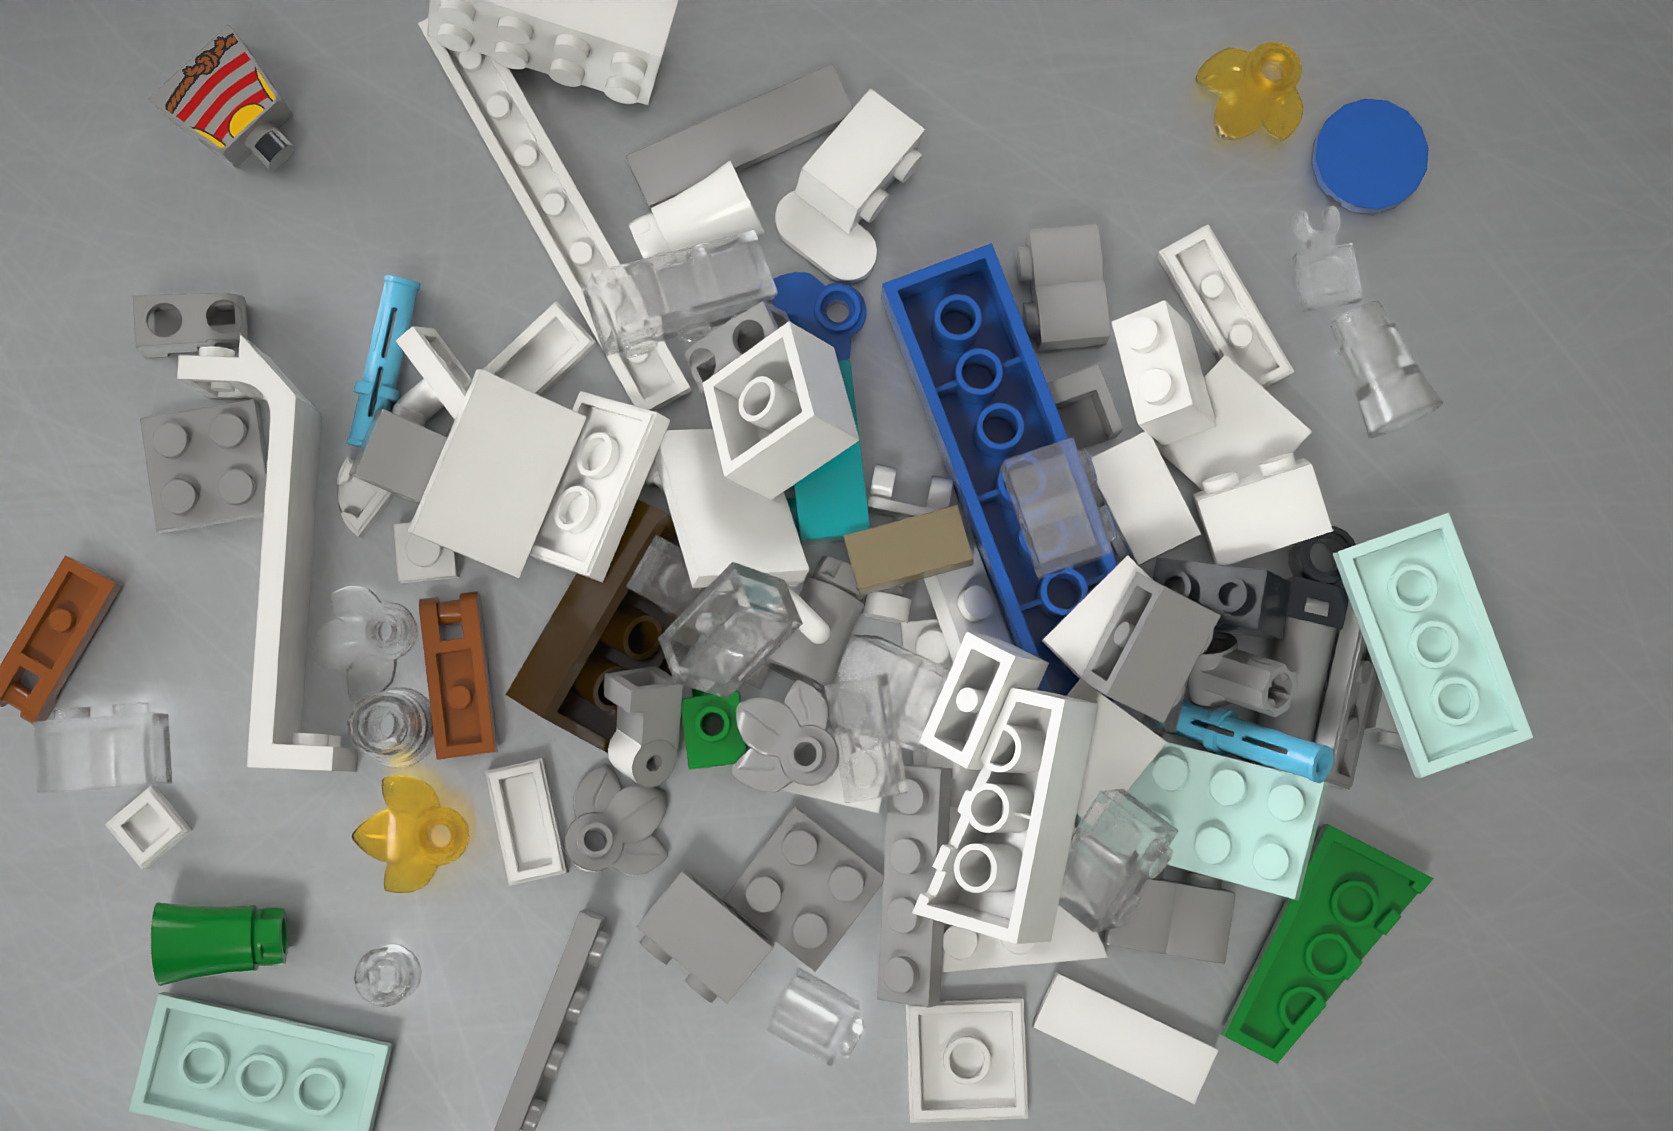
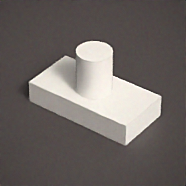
[396,326,472,421]

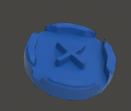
[1312,99,1429,214]

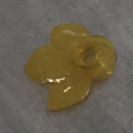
[1195,42,1303,142]
[352,775,470,893]

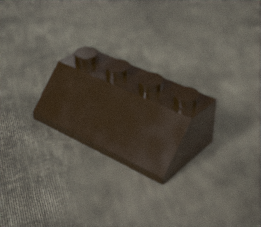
[505,499,725,753]

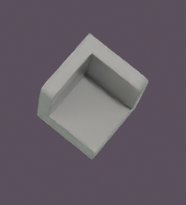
[1047,364,1123,453]

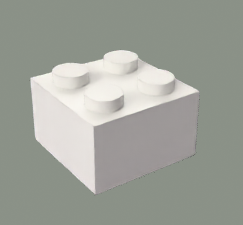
[702,321,859,500]

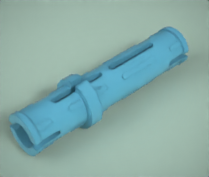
[346,275,421,447]
[1162,699,1334,783]

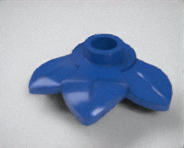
[763,272,866,361]

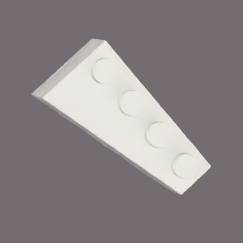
[912,687,1098,944]

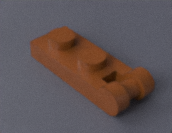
[0,556,122,727]
[419,591,498,760]

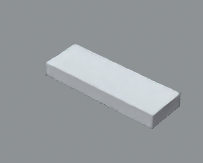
[1157,224,1294,389]
[1032,972,1219,1104]

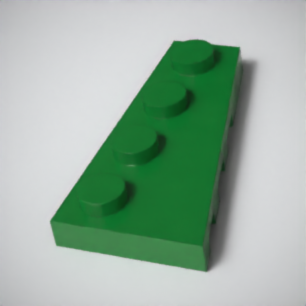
[1220,824,1434,1064]

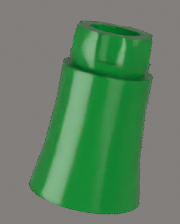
[151,902,288,986]

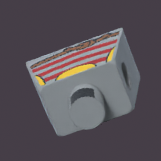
[148,24,295,170]

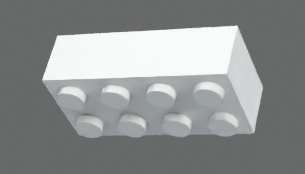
[427,0,678,105]

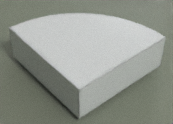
[337,457,395,539]

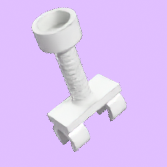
[862,464,953,624]

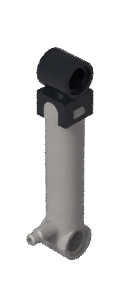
[1248,526,1356,773]

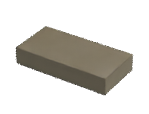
[844,505,974,596]

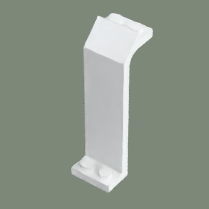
[177,334,358,772]

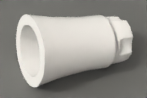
[629,160,765,273]

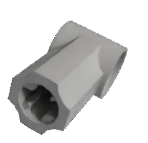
[1188,632,1298,717]

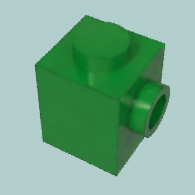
[681,682,748,770]

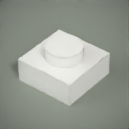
[393,522,460,583]

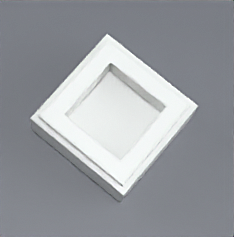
[105,786,193,869]

